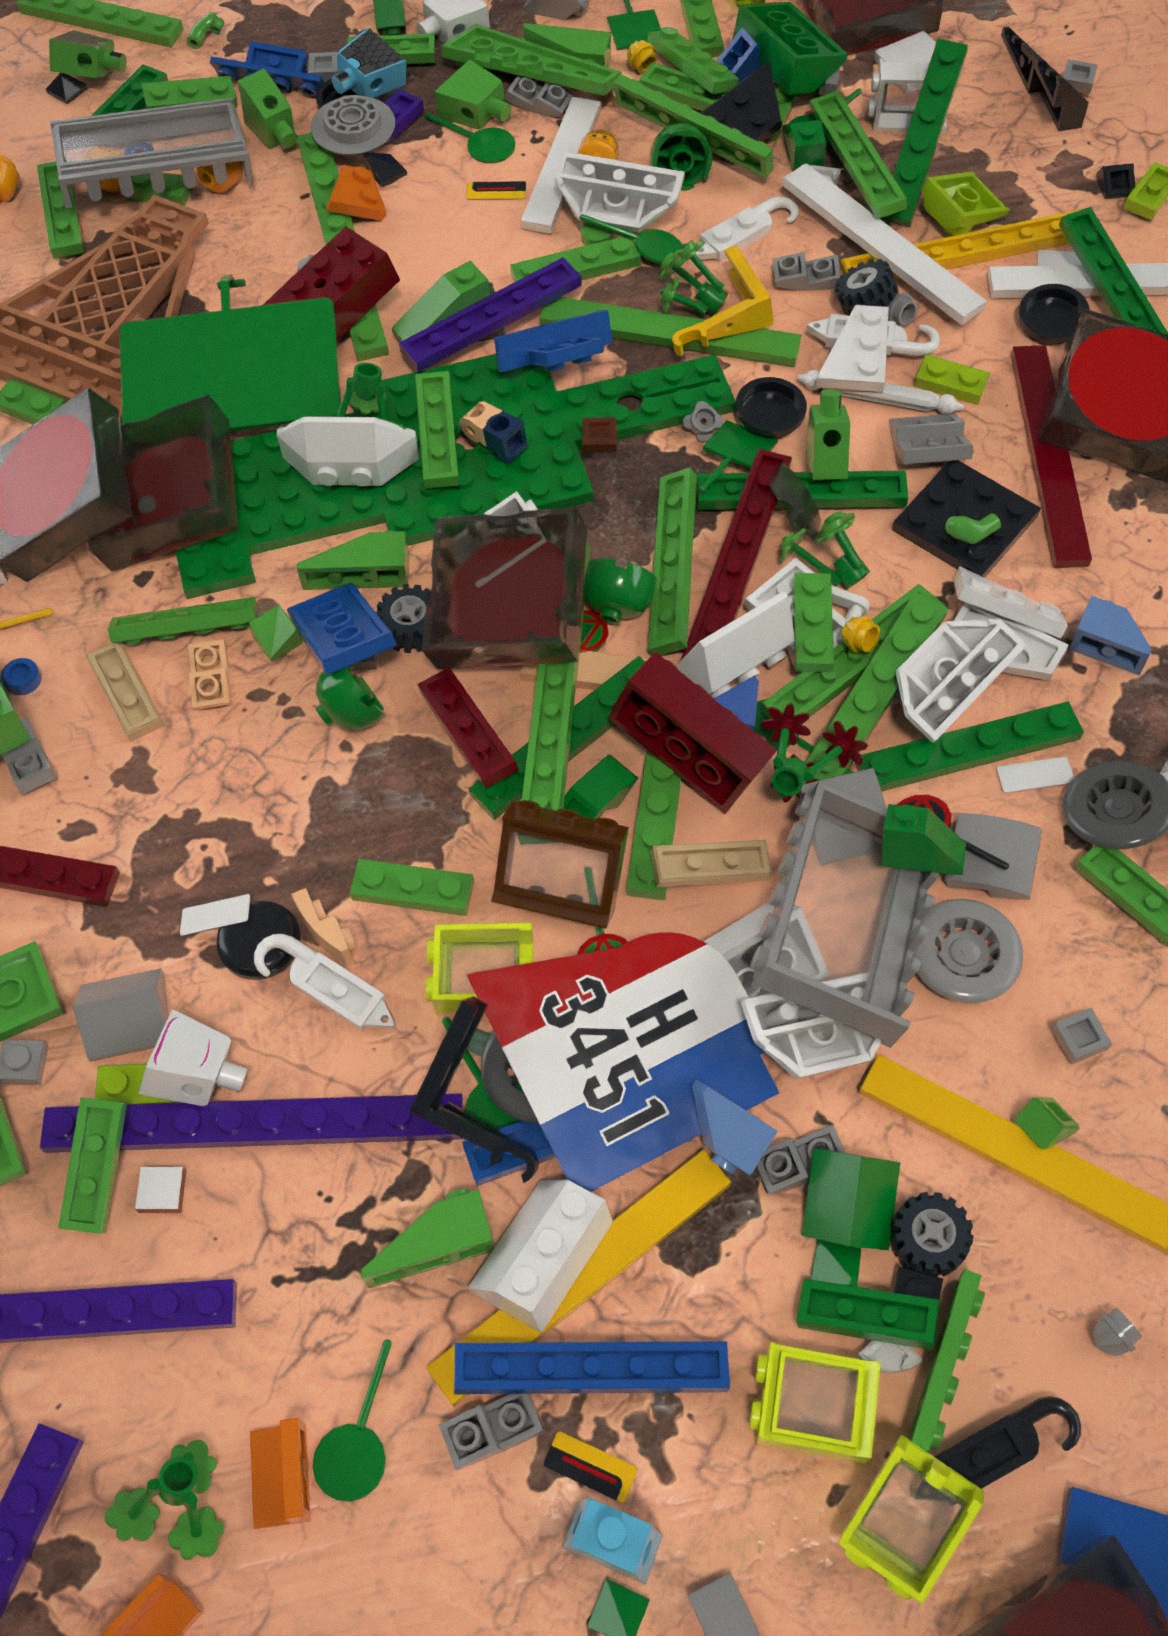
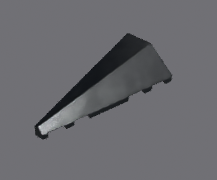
[1001,26,1089,131]

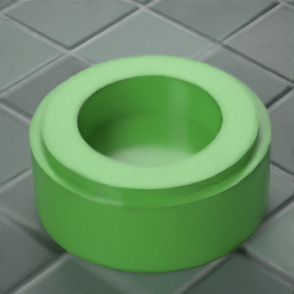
[581,222,613,246]

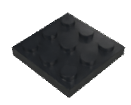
[892,460,1041,578]

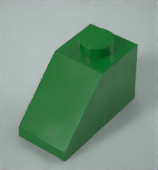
[373,0,406,36]
[782,120,826,172]
[881,804,966,875]

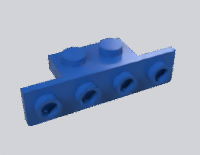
[210,41,324,96]
[494,310,613,372]

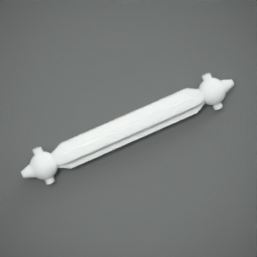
[797,370,964,414]

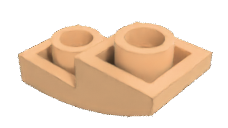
[187,639,231,710]
[291,888,357,967]

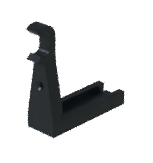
[409,996,539,1183]

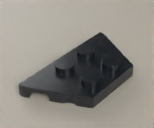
[701,61,782,165]

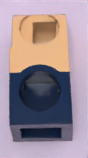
[459,401,528,465]

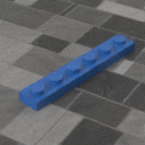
[454,1341,730,1395]

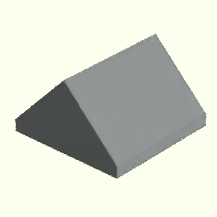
[73,968,168,1062]

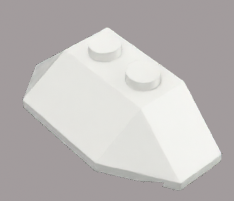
[554,151,685,232]
[276,417,419,486]
[895,619,1027,743]
[741,972,882,1079]

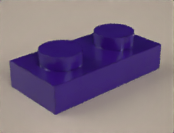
[384,89,424,144]

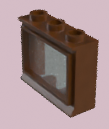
[491,800,629,929]

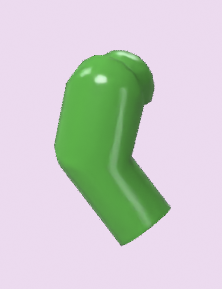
[187,12,224,49]
[945,513,1001,544]

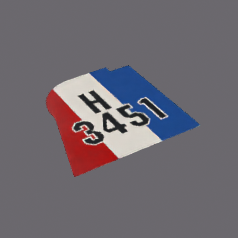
[466,932,779,1192]

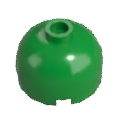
[650,123,712,191]
[583,558,656,624]
[315,665,387,732]

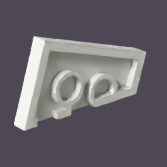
[815,305,889,392]
[954,566,1068,639]
[954,602,1069,680]

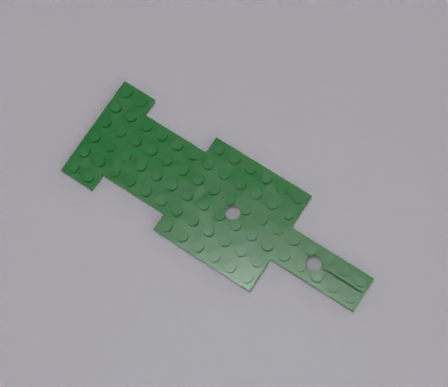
[152,354,736,599]

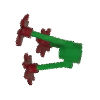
[761,703,868,803]

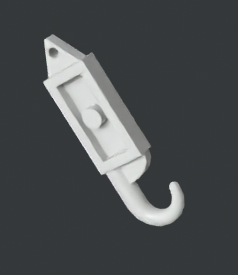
[695,197,799,262]
[807,313,940,356]
[254,934,395,1031]

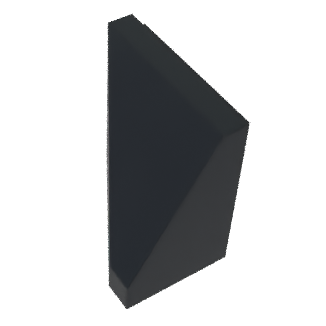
[363,153,407,187]
[1096,163,1136,199]

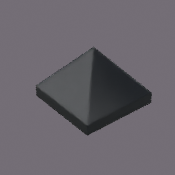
[45,73,88,104]

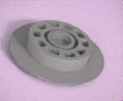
[311,95,395,156]
[913,899,1023,1003]

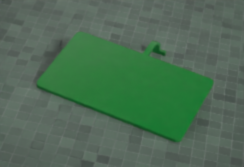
[120,274,341,443]

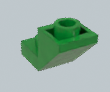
[563,754,639,819]

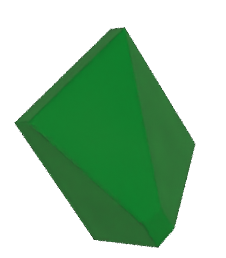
[811,1239,862,1287]
[587,1579,650,1636]

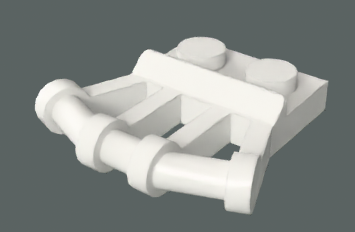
[745,558,870,668]

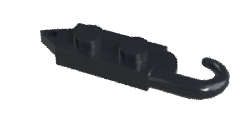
[913,1396,1081,1506]

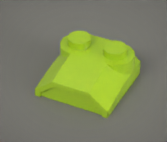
[922,171,1010,236]

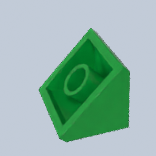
[801,1148,901,1250]

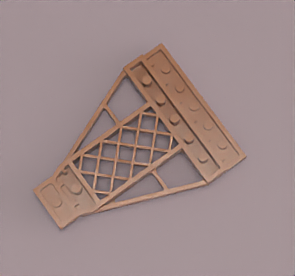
[0,195,209,426]

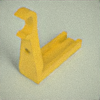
[672,245,774,357]

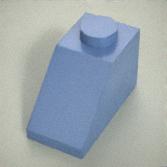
[1069,596,1152,676]
[692,1079,778,1176]

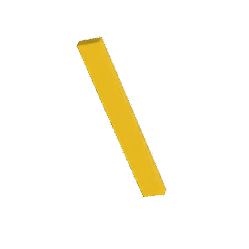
[840,209,1080,280]
[859,1054,1168,1255]
[426,1149,731,1407]

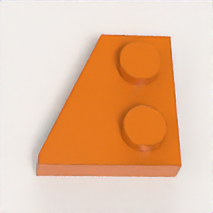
[326,165,387,221]

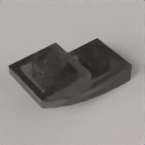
[769,462,821,540]

